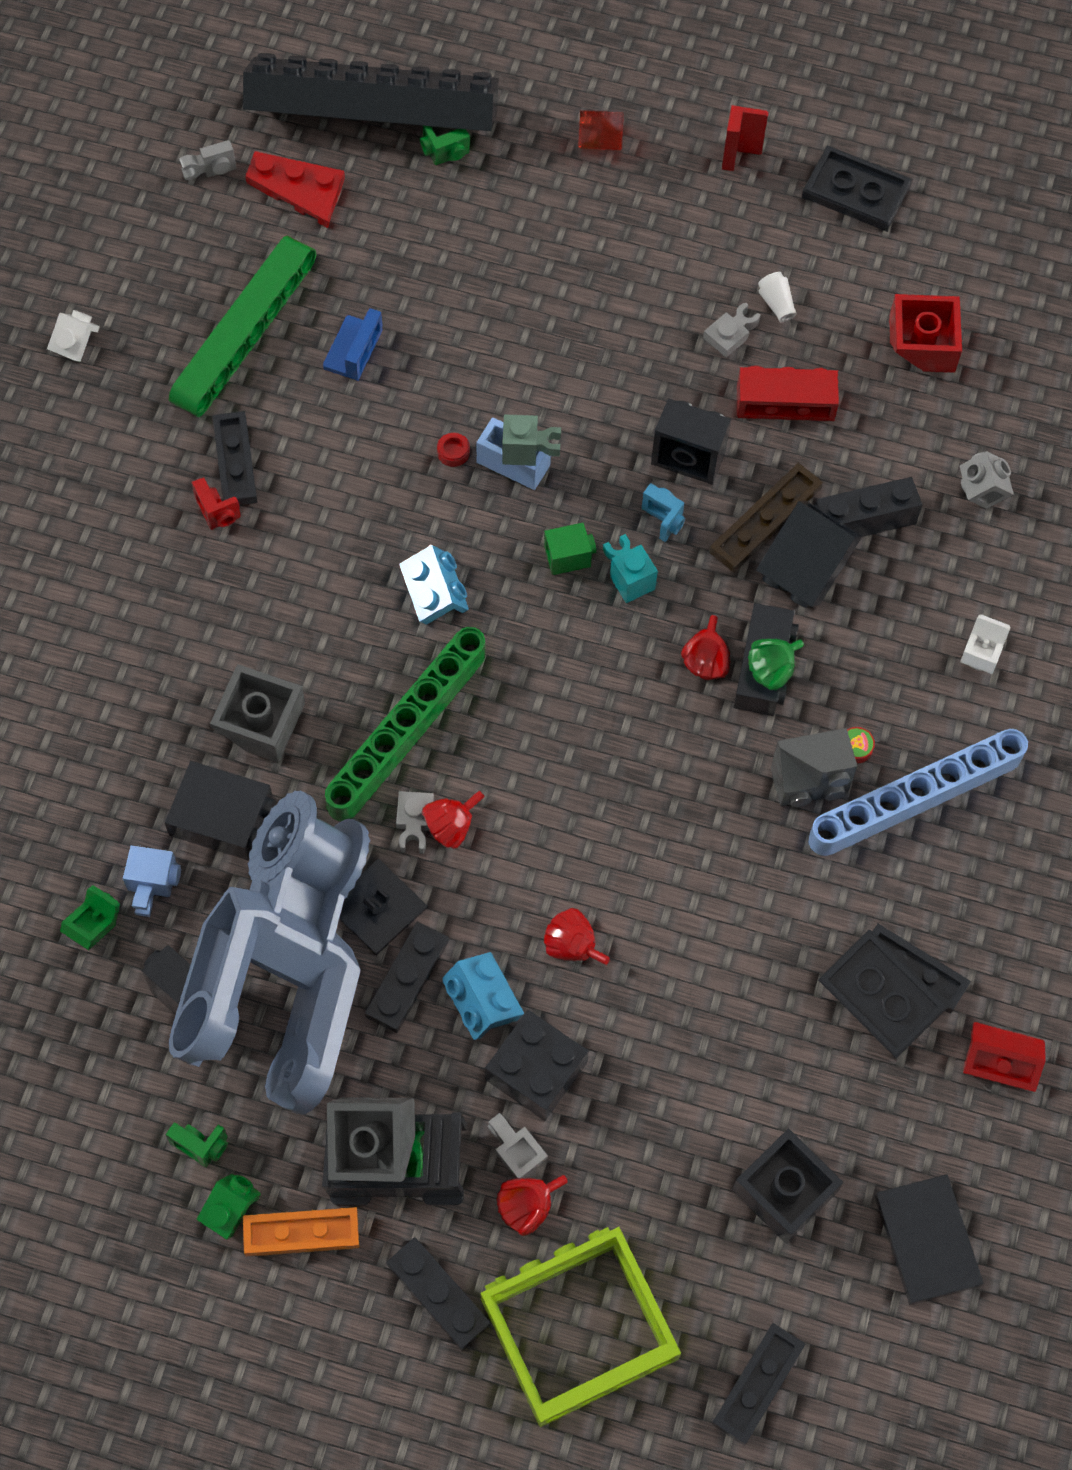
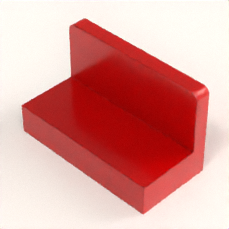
[722,105,768,171]
[963,1022,1046,1092]

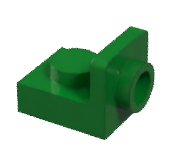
[166,1122,228,1168]

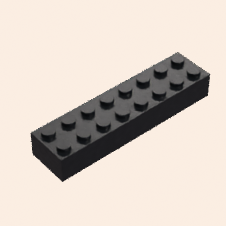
[243,53,499,131]

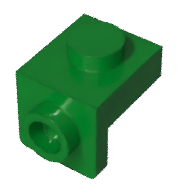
[420,126,470,166]
[60,885,120,951]
[196,1174,261,1240]

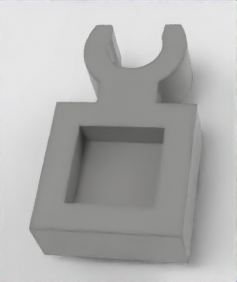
[179,140,237,180]
[703,303,761,357]
[396,791,434,854]

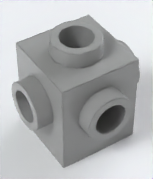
[960,451,1014,509]

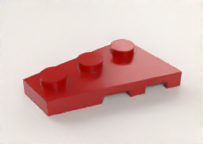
[246,151,345,228]

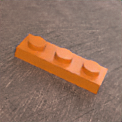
[243,1207,359,1257]

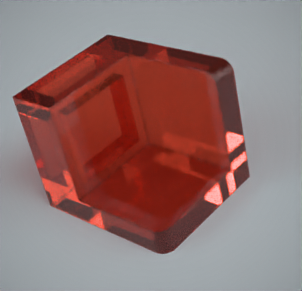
[578,110,624,150]

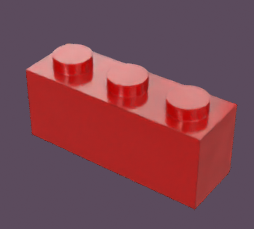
[737,366,839,421]

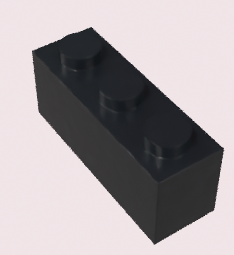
[815,477,923,537]
[733,603,799,716]

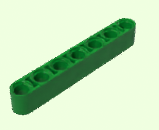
[169,235,316,417]
[325,627,485,821]

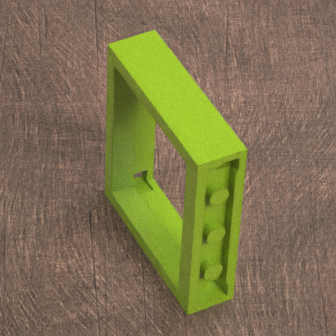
[481,1227,681,1428]

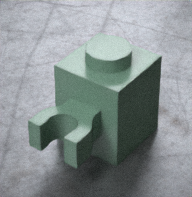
[502,414,561,466]

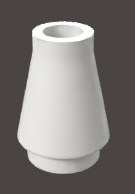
[758,272,797,322]

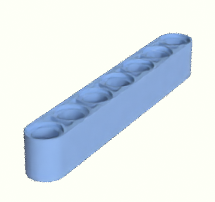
[808,729,1028,856]

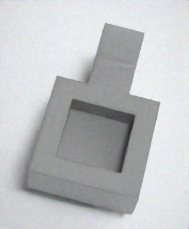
[487,1113,548,1179]

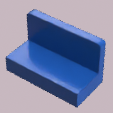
[323,308,383,381]

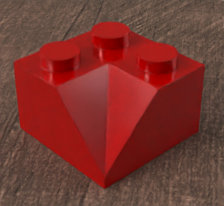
[889,294,962,373]

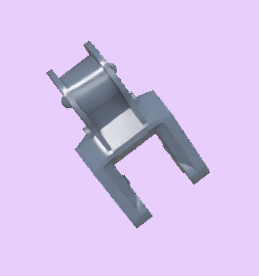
[169,791,370,1115]

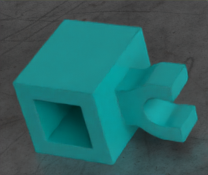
[603,534,658,603]

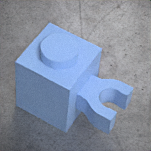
[123,845,181,917]

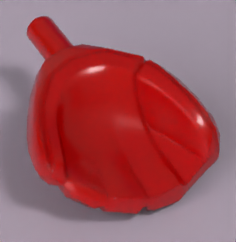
[681,615,731,680]
[422,791,485,849]
[544,908,610,965]
[497,1175,568,1236]

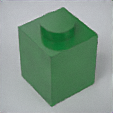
[544,522,596,575]

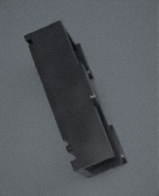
[322,1112,467,1206]

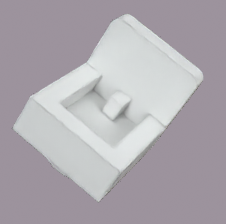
[47,310,100,362]
[960,615,1010,674]

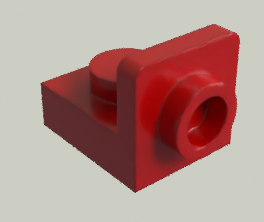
[192,477,241,530]

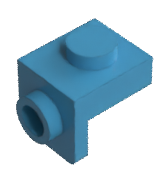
[642,483,686,542]

